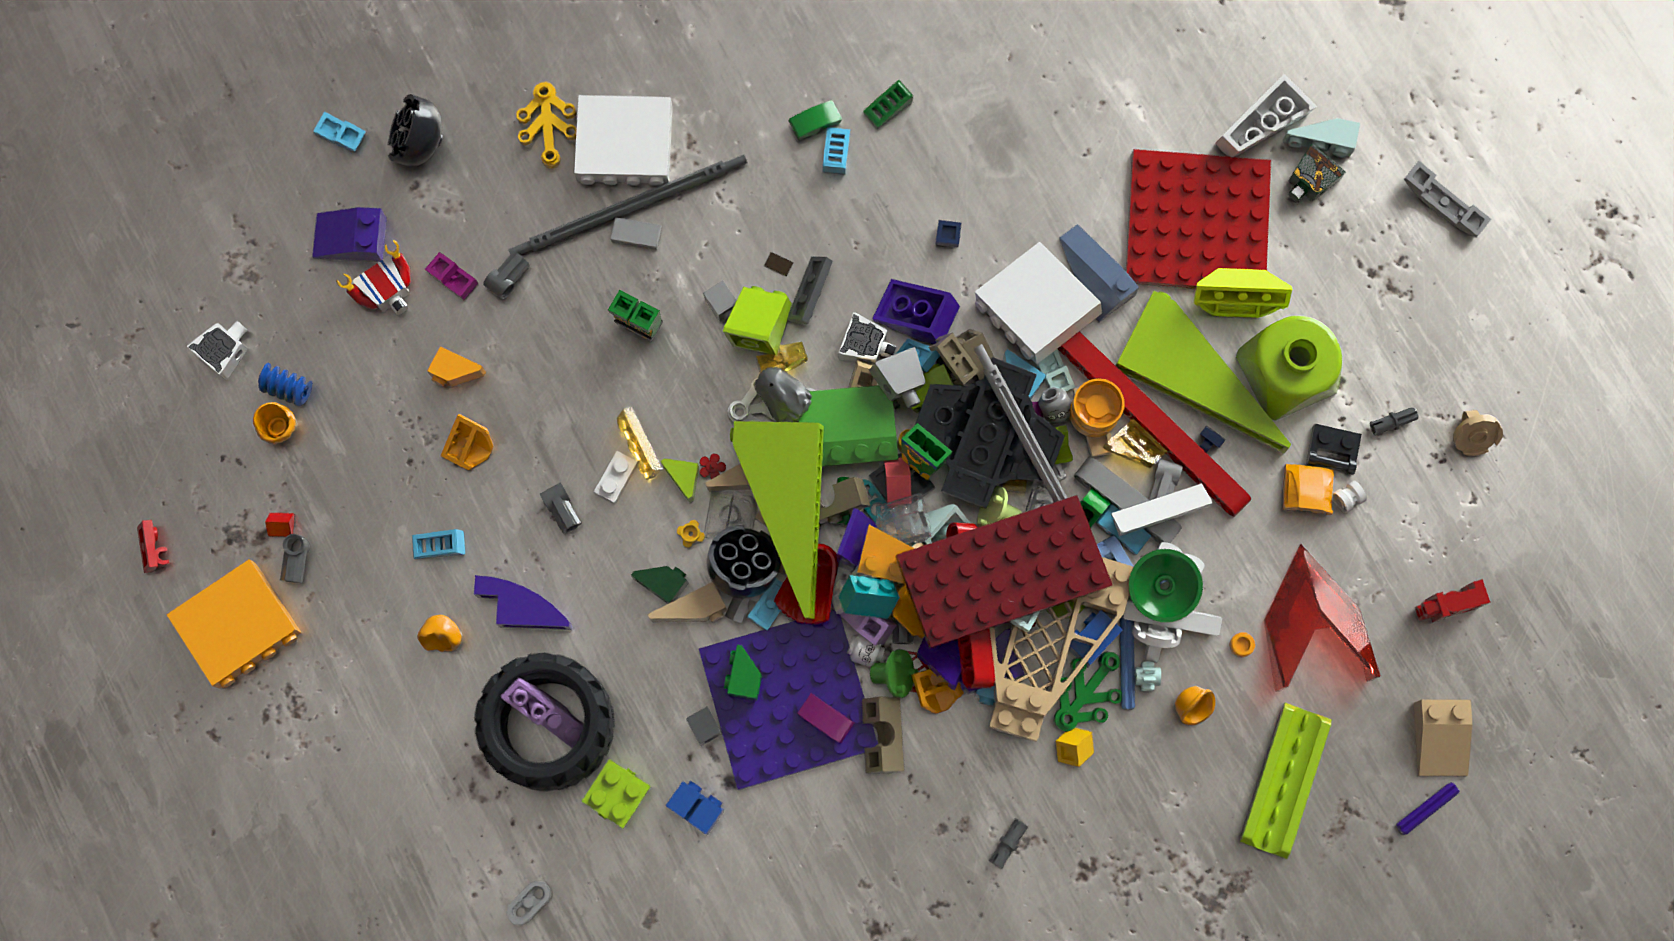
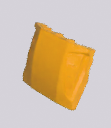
[1283,464,1334,515]

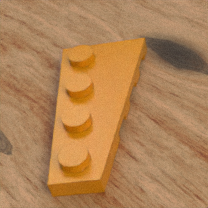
[857,524,915,584]

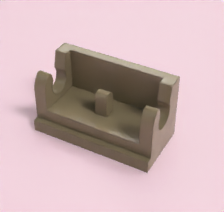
[928,333,979,386]

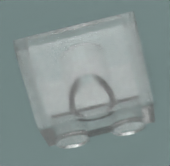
[876,493,932,544]

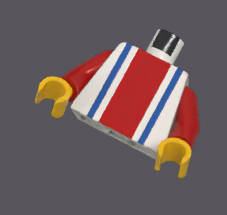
[336,240,411,315]

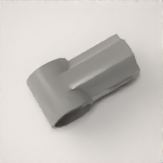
[1149,459,1183,500]

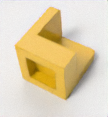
[1056,728,1094,767]

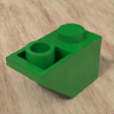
[724,645,762,701]

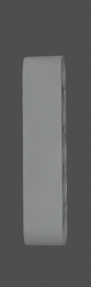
[1074,457,1182,544]

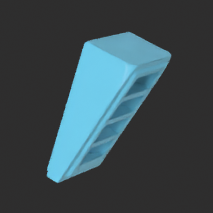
[823,127,850,174]
[412,529,465,559]

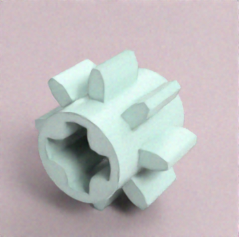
[1135,661,1161,691]

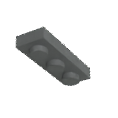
[787,256,833,324]

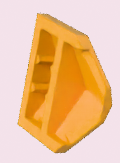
[440,414,494,470]
[912,668,964,714]

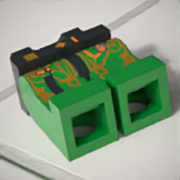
[608,290,663,342]

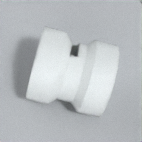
[1333,480,1367,513]

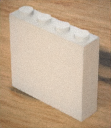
[574,95,672,186]
[975,242,1102,364]

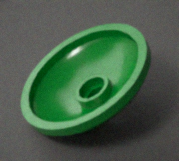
[1129,549,1203,622]

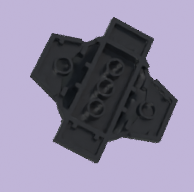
[914,357,1065,509]

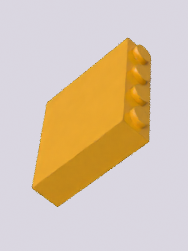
[166,559,301,689]

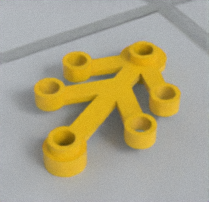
[516,82,577,169]

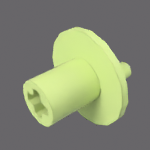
[977,486,1022,527]

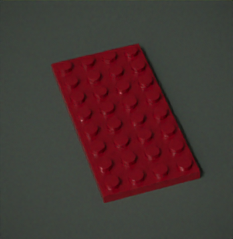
[895,495,1113,649]

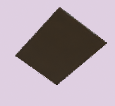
[764,252,794,276]

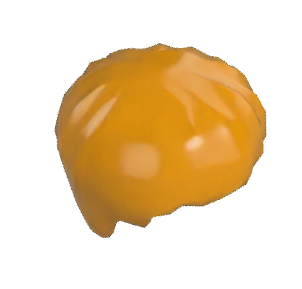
[253,402,296,444]
[417,615,462,652]

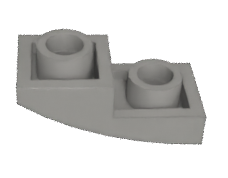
[725,578,764,623]

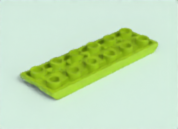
[1239,703,1332,859]

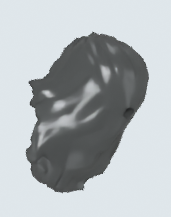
[755,367,812,422]

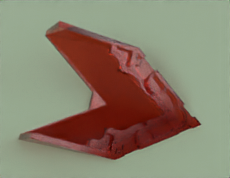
[1264,544,1381,692]

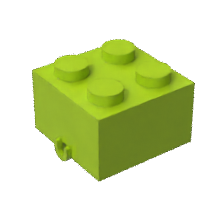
[581,759,651,828]

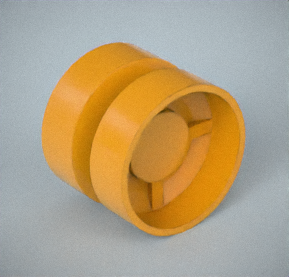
[1070,379,1124,437]

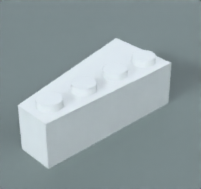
[1215,74,1317,158]

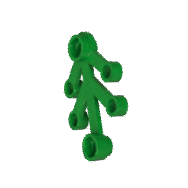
[1054,652,1122,731]

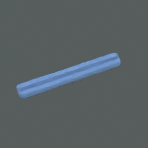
[1120,616,1135,710]

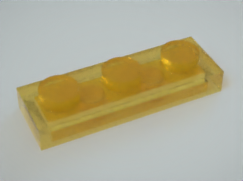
[617,406,662,480]

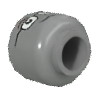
[1038,387,1071,423]

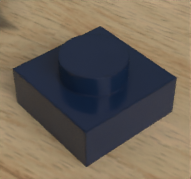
[936,220,962,247]

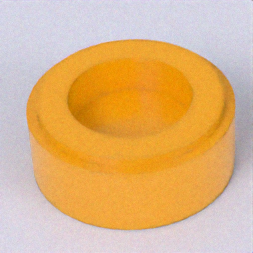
[1229,632,1255,657]

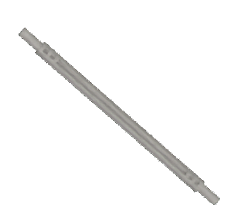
[974,344,1067,502]

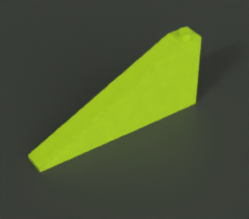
[1116,291,1291,453]
[730,421,824,619]

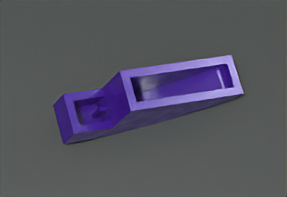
[474,575,572,630]

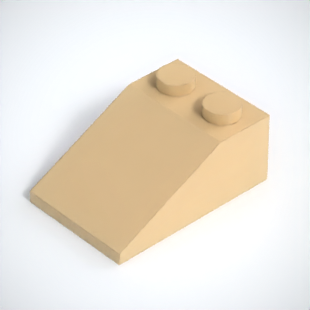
[1413,700,1472,776]

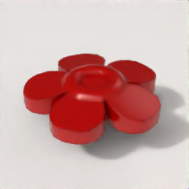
[699,453,726,479]

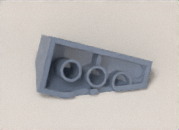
[1059,224,1139,322]

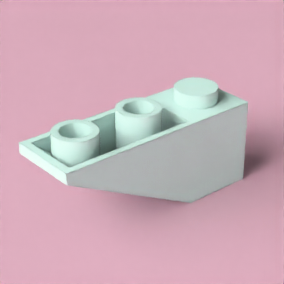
[1282,118,1360,157]

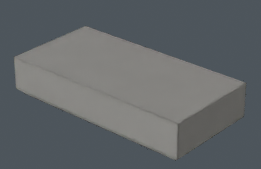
[611,217,661,249]

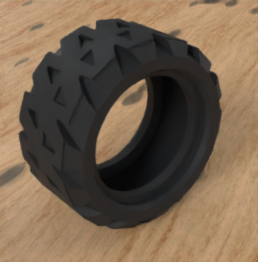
[474,652,615,791]

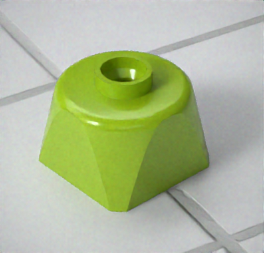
[1236,316,1342,421]

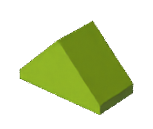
[661,458,699,503]

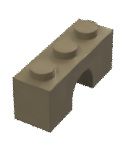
[819,477,871,529]
[862,696,904,774]

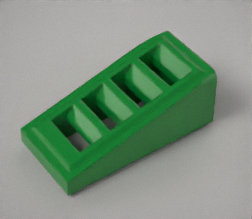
[863,80,913,129]

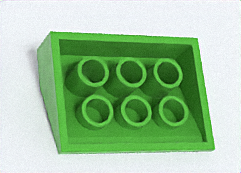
[798,385,898,466]

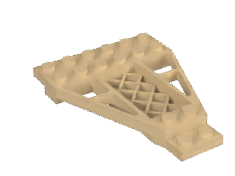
[989,557,1133,742]

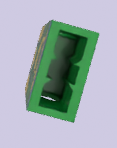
[901,423,952,480]

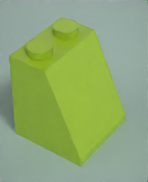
[723,286,792,356]

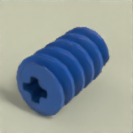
[258,363,313,406]

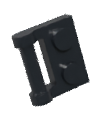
[1306,424,1362,475]

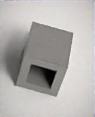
[703,280,737,322]

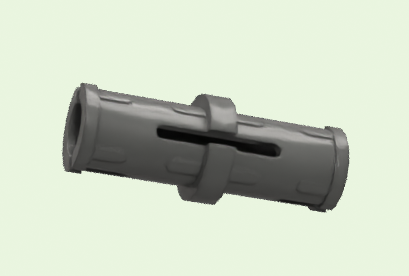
[989,818,1028,869]

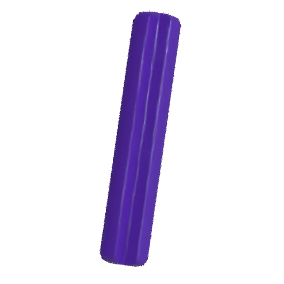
[1396,782,1460,835]

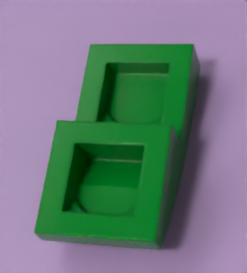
[788,100,842,140]

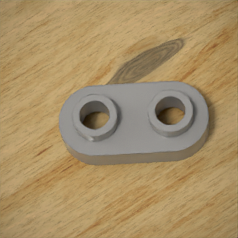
[507,881,551,925]

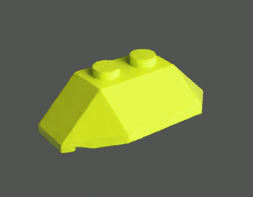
[1193,268,1293,318]

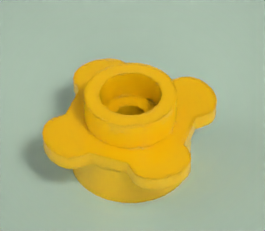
[677,520,705,548]

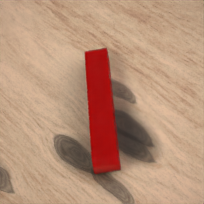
[946,522,995,688]

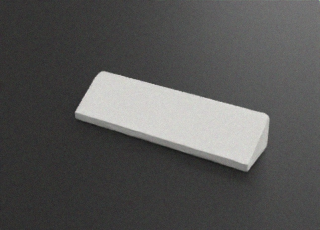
[1111,484,1212,536]
[1123,600,1222,635]

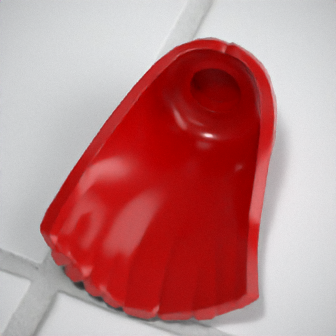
[774,544,839,624]

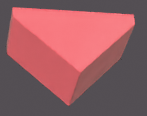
[884,457,912,506]

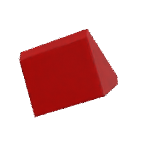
[265,513,295,537]

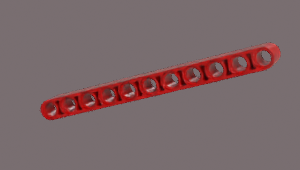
[1057,331,1251,517]

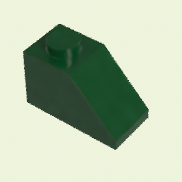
[631,566,689,604]

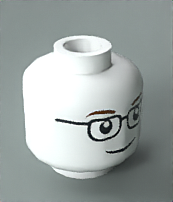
[847,633,885,667]

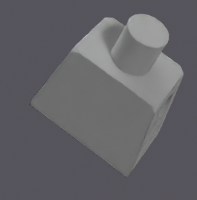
[869,347,925,408]

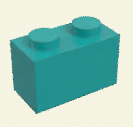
[838,575,900,619]

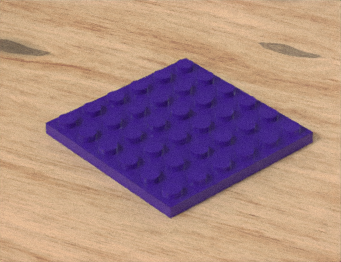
[699,609,878,790]

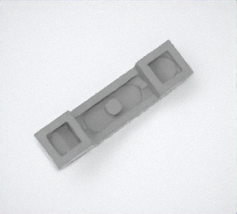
[1404,161,1491,237]

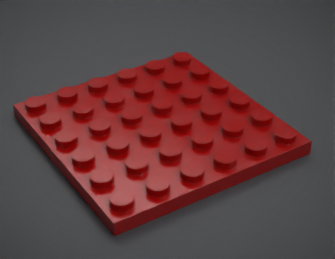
[1126,149,1271,289]

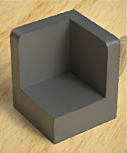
[686,707,722,746]

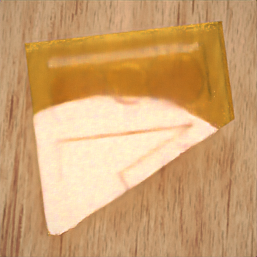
[1103,419,1167,468]

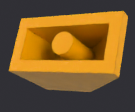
[427,346,486,387]

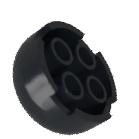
[388,94,443,166]
[706,525,781,599]

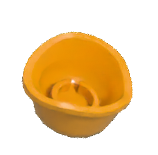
[1175,686,1215,725]

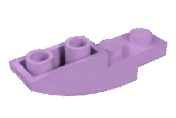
[501,678,584,748]

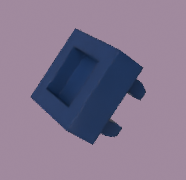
[1200,425,1226,453]

